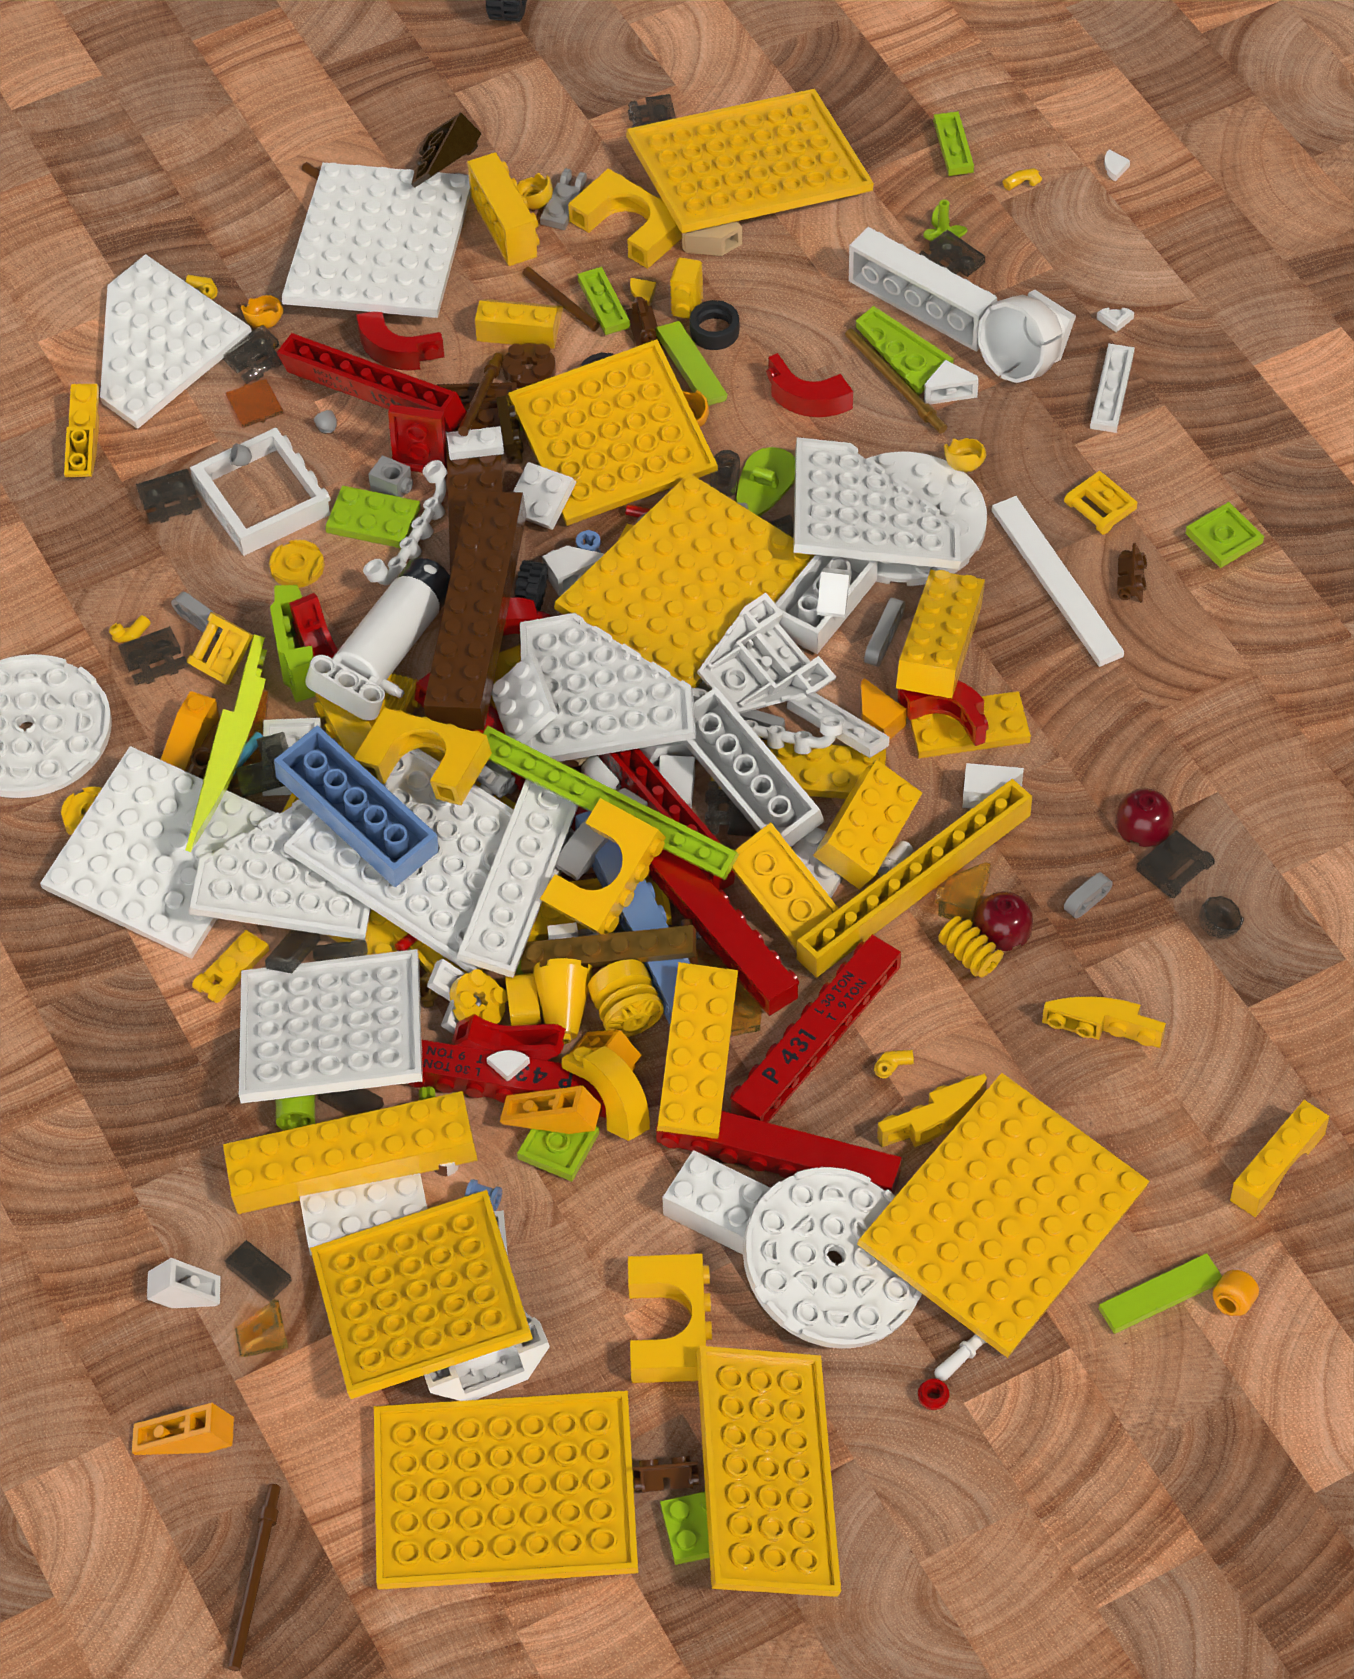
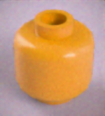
[1213,1269,1259,1316]

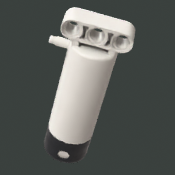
[305,558,451,720]

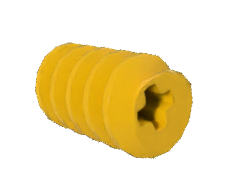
[938,916,1004,978]

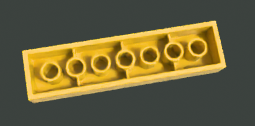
[223,1091,478,1214]

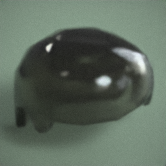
[1199,896,1244,939]

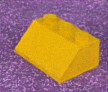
[475,299,563,349]

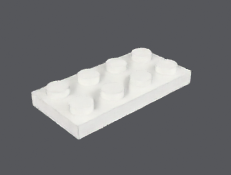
[299,1173,427,1255]

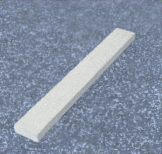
[992,496,1124,667]

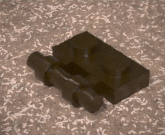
[496,396,524,464]

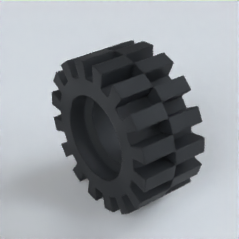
[515,560,548,611]

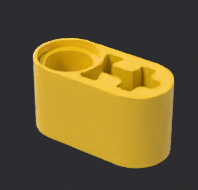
[505,973,541,1026]

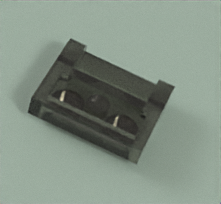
[1136,830,1215,898]

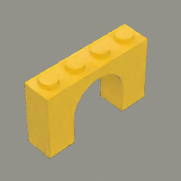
[568,168,682,269]
[354,708,492,806]
[540,798,666,935]
[628,1254,712,1383]

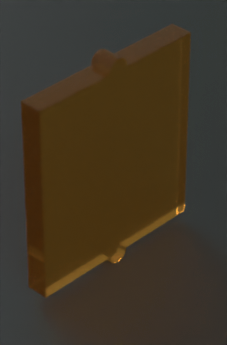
[226,379,284,428]

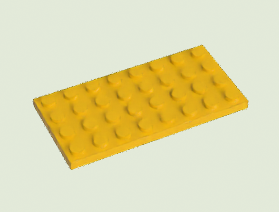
[696,1346,841,1597]

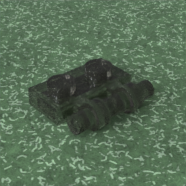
[627,94,676,128]
[919,230,985,277]
[223,325,283,384]
[135,469,202,524]
[118,626,188,686]
[705,781,757,837]

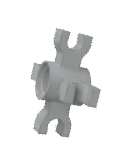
[477,761,518,798]

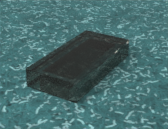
[265,929,321,974]

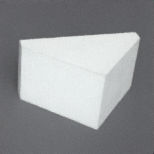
[924,360,978,405]
[817,568,852,618]

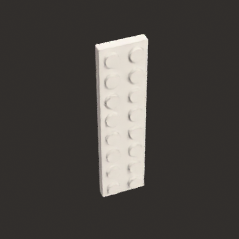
[457,779,579,978]

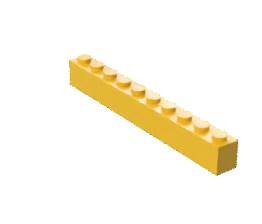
[797,779,1032,978]

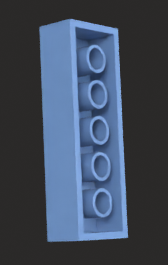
[274,725,438,888]

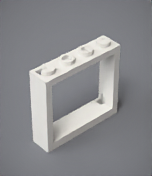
[190,428,331,556]

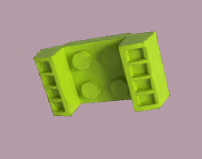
[270,585,316,703]

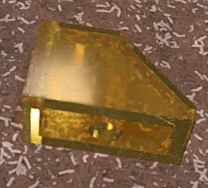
[935,862,991,924]

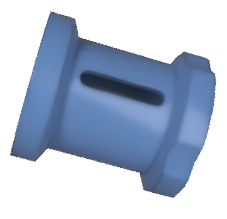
[576,530,601,553]
[464,1179,502,1211]

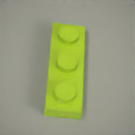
[933,111,974,176]
[577,267,630,335]

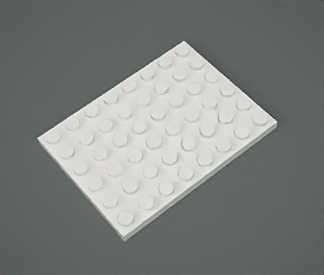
[282,162,470,318]
[283,748,566,973]

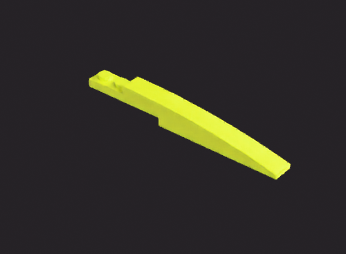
[185,634,267,852]

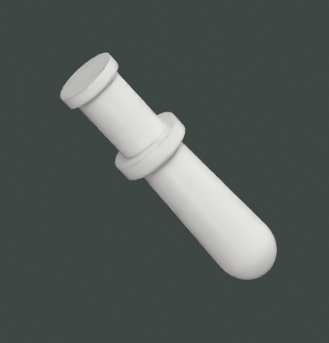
[934,1334,987,1381]

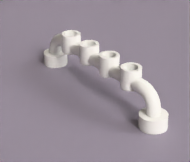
[363,460,447,586]
[692,688,843,754]

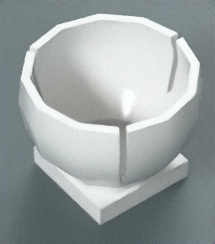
[977,290,1076,383]

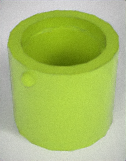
[275,1095,315,1130]

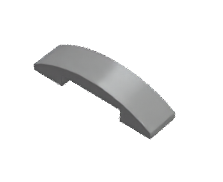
[556,788,648,880]

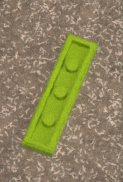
[655,321,728,406]
[1098,1253,1222,1334]

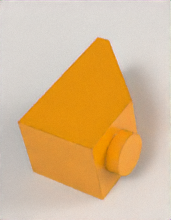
[860,678,907,740]
[570,1030,642,1071]

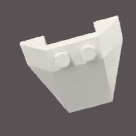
[697,593,836,714]
[424,1307,550,1401]

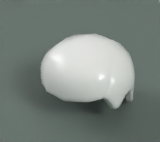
[581,755,621,791]

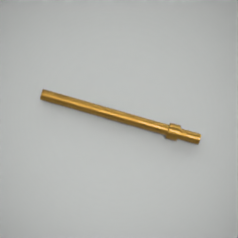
[845,328,947,434]

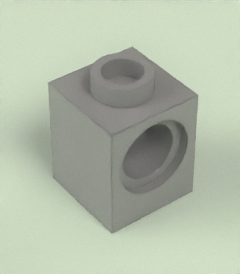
[368,455,413,497]

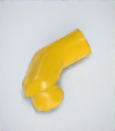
[186,275,218,300]
[109,615,151,643]

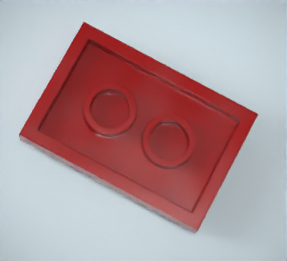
[388,404,447,473]

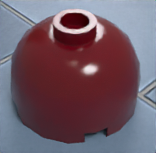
[1115,788,1174,847]
[974,891,1033,951]

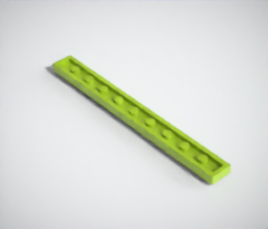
[483,726,739,880]

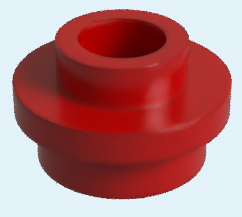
[918,1379,950,1410]

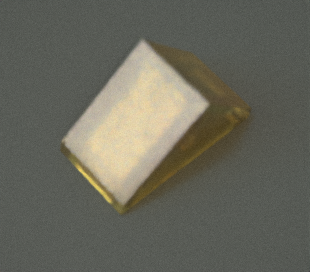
[235,1299,288,1357]

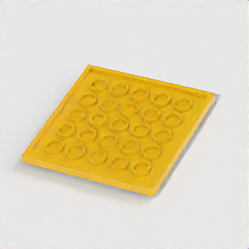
[508,339,718,526]
[310,1190,533,1400]

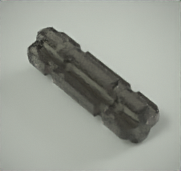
[312,940,368,961]

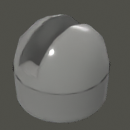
[314,410,337,434]
[230,443,252,466]

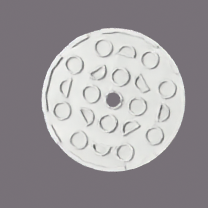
[867,452,987,586]
[0,654,112,798]
[743,1167,922,1348]

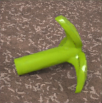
[923,199,968,242]

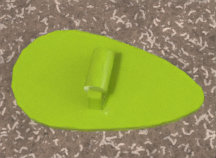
[736,447,795,516]

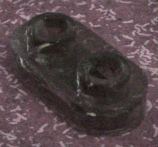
[709,450,740,497]

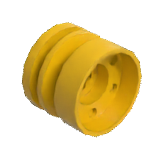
[588,959,664,1037]

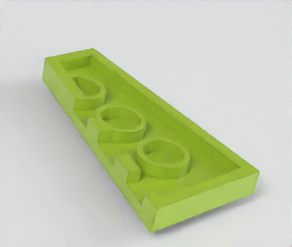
[856,306,954,396]

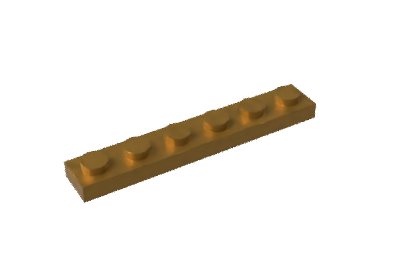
[521,925,696,974]

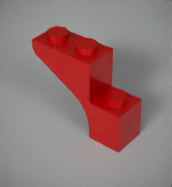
[451,1014,566,1061]

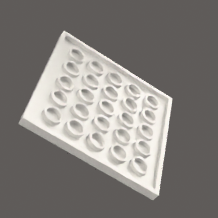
[40,746,275,959]
[239,949,423,1103]

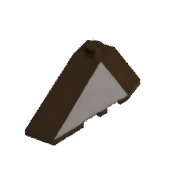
[411,112,482,188]

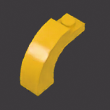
[562,1046,650,1141]

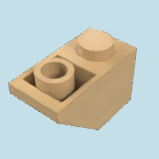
[682,221,742,256]

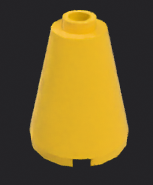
[533,958,593,1044]

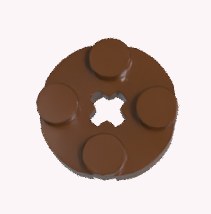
[503,343,556,389]

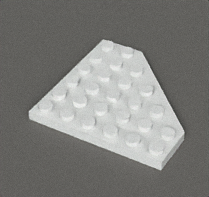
[100,254,253,429]
[793,437,961,570]
[520,613,696,762]
[189,799,371,940]

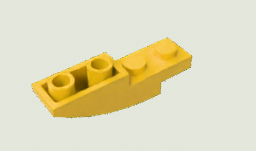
[64,384,100,477]
[1042,996,1166,1048]
[877,1073,987,1147]

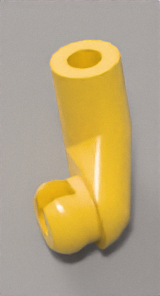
[1002,168,1042,191]
[874,1049,914,1078]

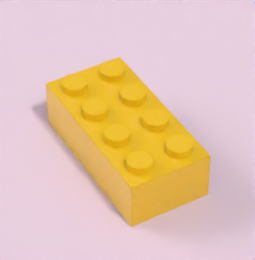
[467,152,540,266]
[813,759,922,890]

